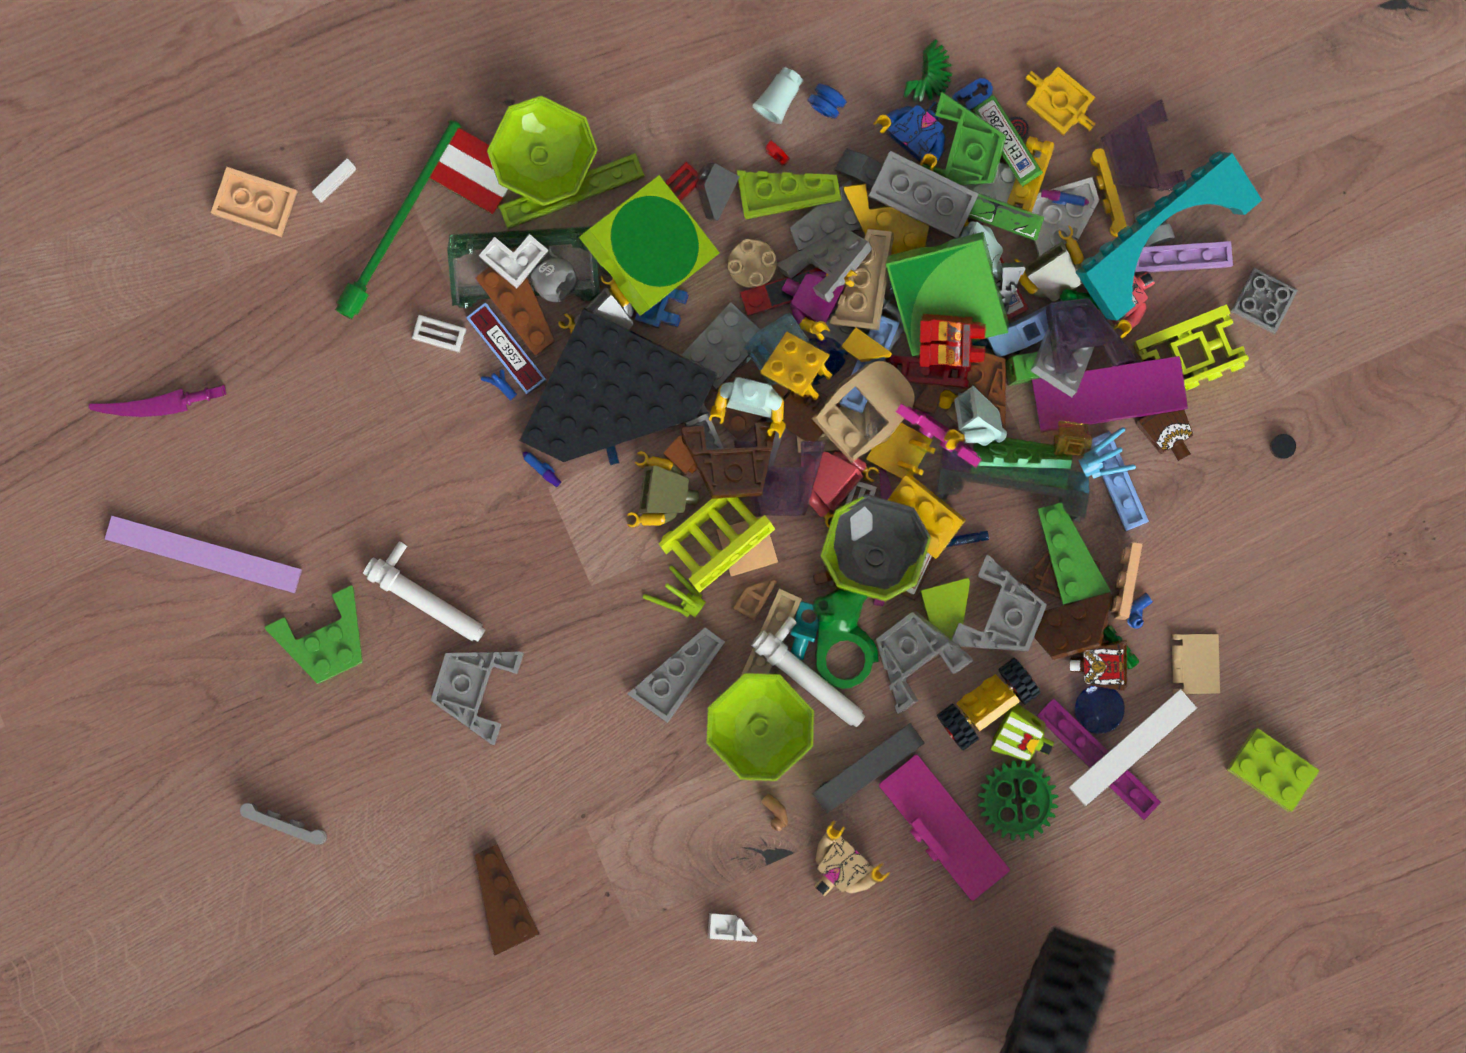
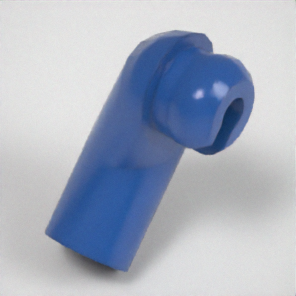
[1126,593,1153,629]

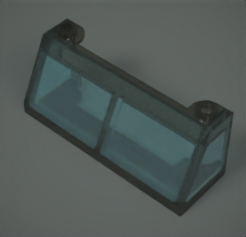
[935,449,1089,523]

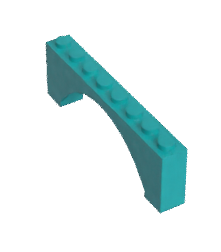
[1075,151,1262,321]

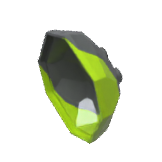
[821,494,931,601]

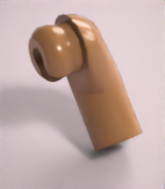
[762,794,788,831]

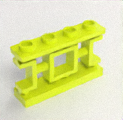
[1133,304,1249,391]

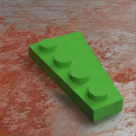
[972,438,1073,469]

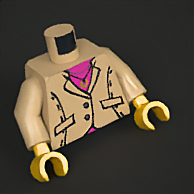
[814,821,890,896]

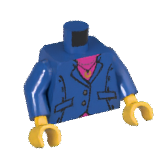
[873,102,945,171]

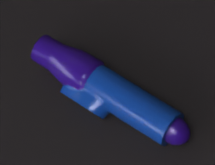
[523,452,562,488]

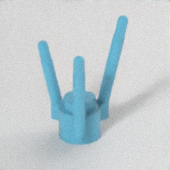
[1078,427,1136,479]

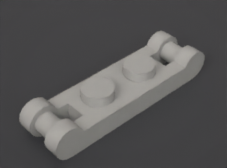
[240,803,327,845]

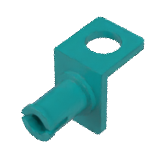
[790,601,818,660]

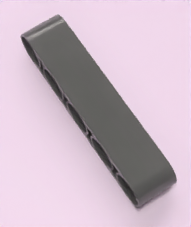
[812,723,925,814]

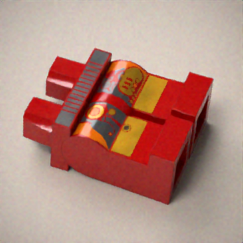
[920,314,986,367]

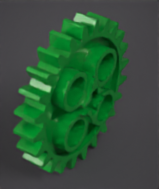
[977,760,1059,841]

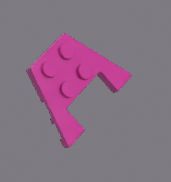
[896,403,981,467]

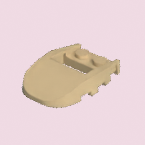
[812,361,914,463]

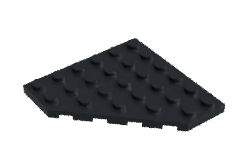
[519,308,718,462]

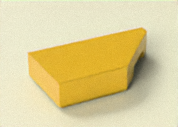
[841,327,892,362]

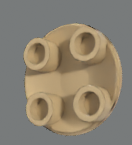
[728,239,777,288]

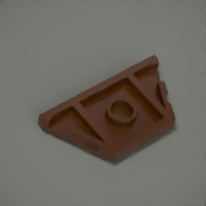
[1034,592,1113,660]

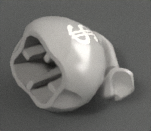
[529,245,577,302]

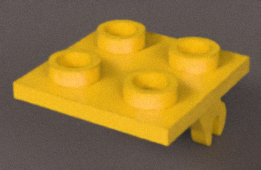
[760,331,832,400]
[866,422,936,479]

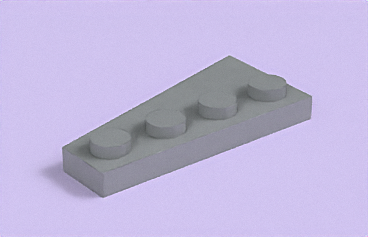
[628,628,725,723]

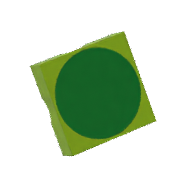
[579,175,720,315]

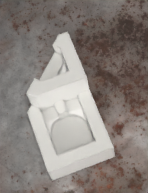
[708,913,757,942]

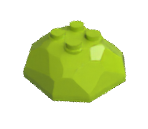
[487,96,598,206]
[707,673,814,781]

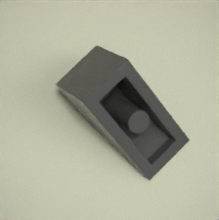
[834,149,883,191]
[697,163,739,221]

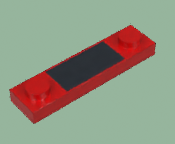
[740,268,823,317]

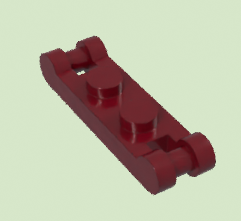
[886,355,972,389]

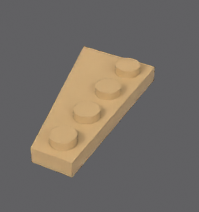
[830,229,894,330]

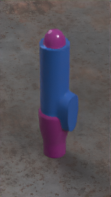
[1041,189,1089,206]

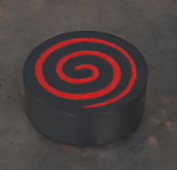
[1010,117,1029,140]

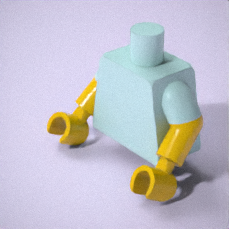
[709,377,786,438]

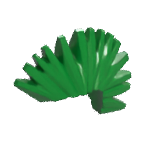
[903,39,952,102]

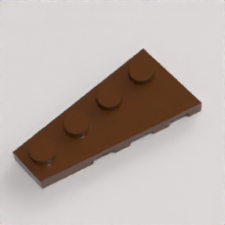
[475,844,540,956]

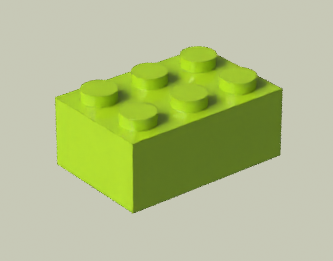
[1226,728,1320,812]

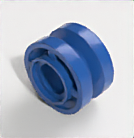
[807,83,847,119]

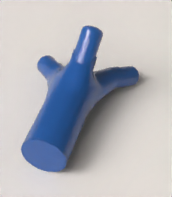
[481,369,517,401]

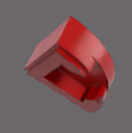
[765,140,790,166]

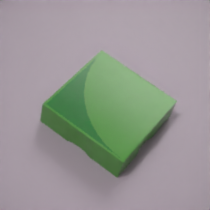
[886,232,1009,356]

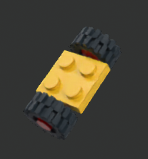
[937,657,1041,751]

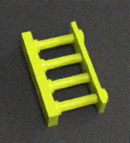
[658,497,775,593]

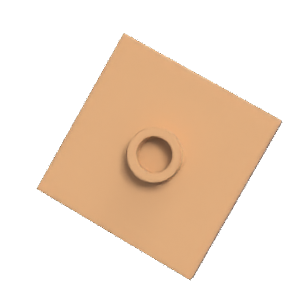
[717,515,778,577]

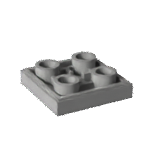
[1231,267,1298,334]

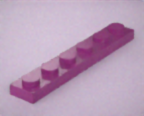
[1036,698,1161,820]

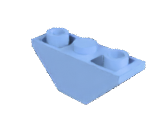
[987,304,1055,357]

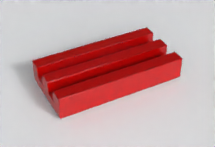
[665,161,699,202]

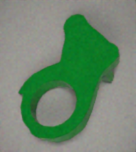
[812,589,879,689]

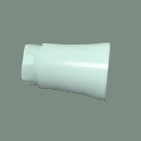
[753,67,803,124]

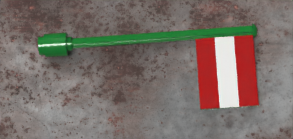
[335,120,508,320]

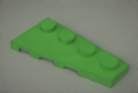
[1037,503,1111,605]

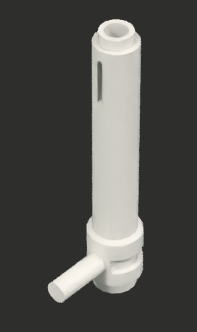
[363,541,486,642]
[751,617,865,727]

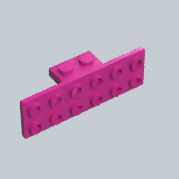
[879,755,1010,901]

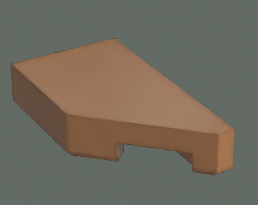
[733,579,777,621]

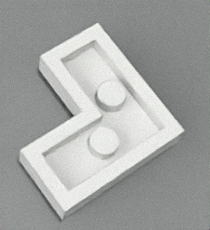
[479,234,549,289]

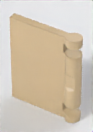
[1172,634,1220,694]

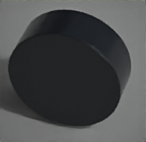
[1270,434,1296,459]

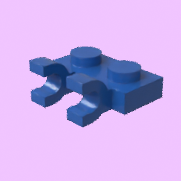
[635,289,689,328]

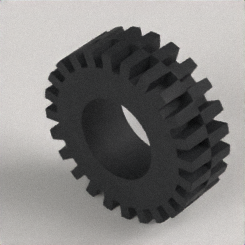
[1000,927,1116,1053]

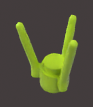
[643,566,706,618]

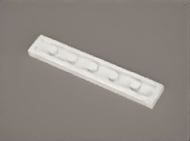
[1068,689,1197,806]

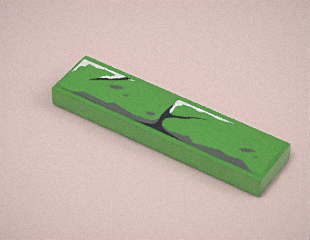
[969,191,1044,240]

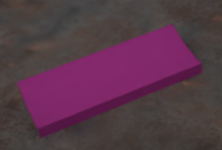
[1032,356,1188,432]

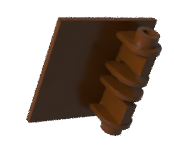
[782,387,841,447]

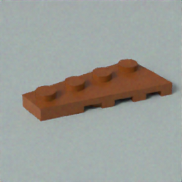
[475,248,555,356]

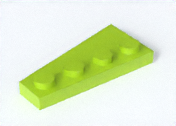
[737,170,842,219]

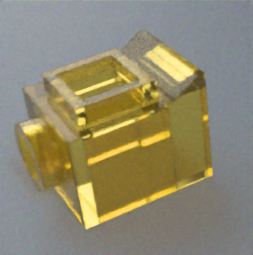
[1053,421,1092,456]

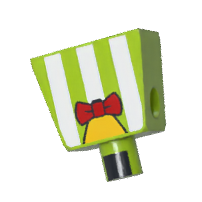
[991,704,1054,761]

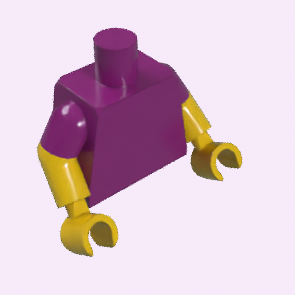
[782,269,857,340]

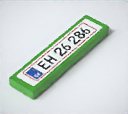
[973,95,1043,186]

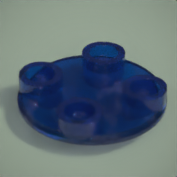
[1075,685,1125,734]

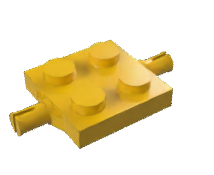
[1025,66,1096,136]

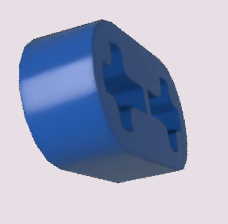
[952,78,993,110]

